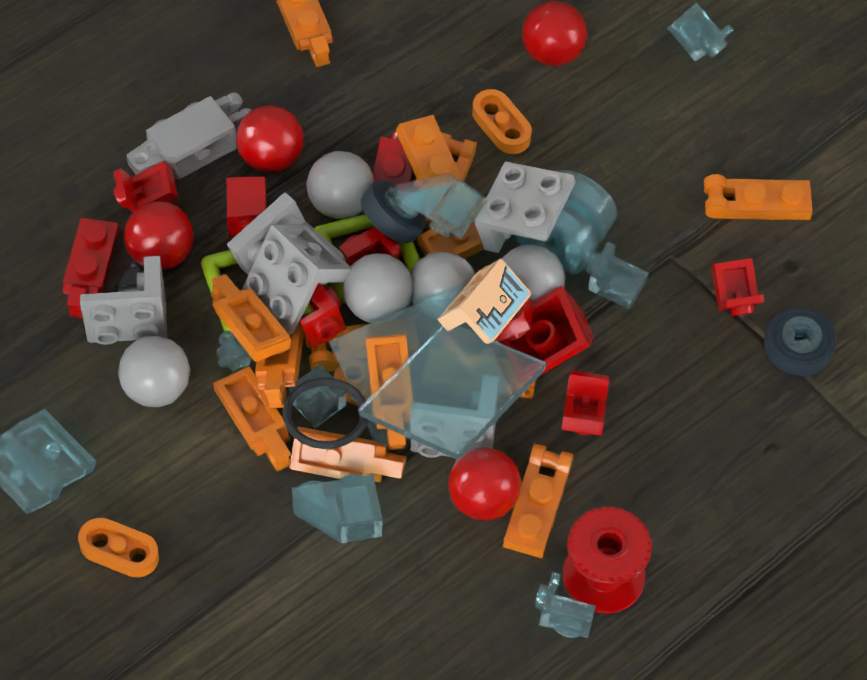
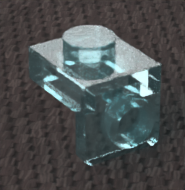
[667,2,733,61]
[586,242,649,309]
[535,572,596,638]

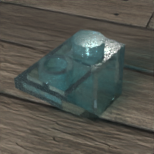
[393,173,487,239]
[291,474,382,543]

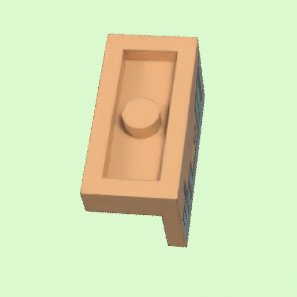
[437,258,531,344]

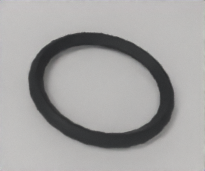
[283,378,369,449]

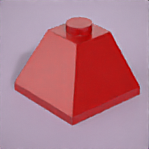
[501,285,594,386]

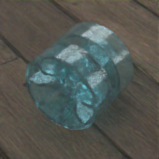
[515,170,617,274]

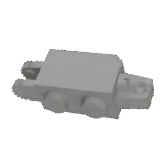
[127,92,251,179]

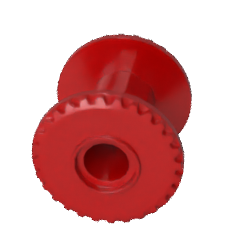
[563,506,652,614]

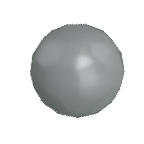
[306,151,374,219]
[502,244,565,303]
[410,252,475,321]
[343,254,414,324]
[118,336,191,407]

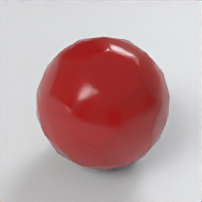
[522,0,587,67]
[236,105,304,173]
[124,201,194,271]
[448,448,522,521]

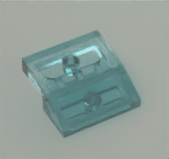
[0,409,96,515]

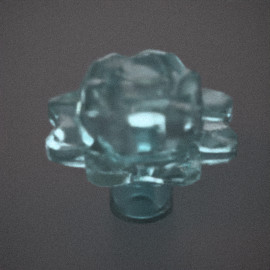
[216,331,253,371]

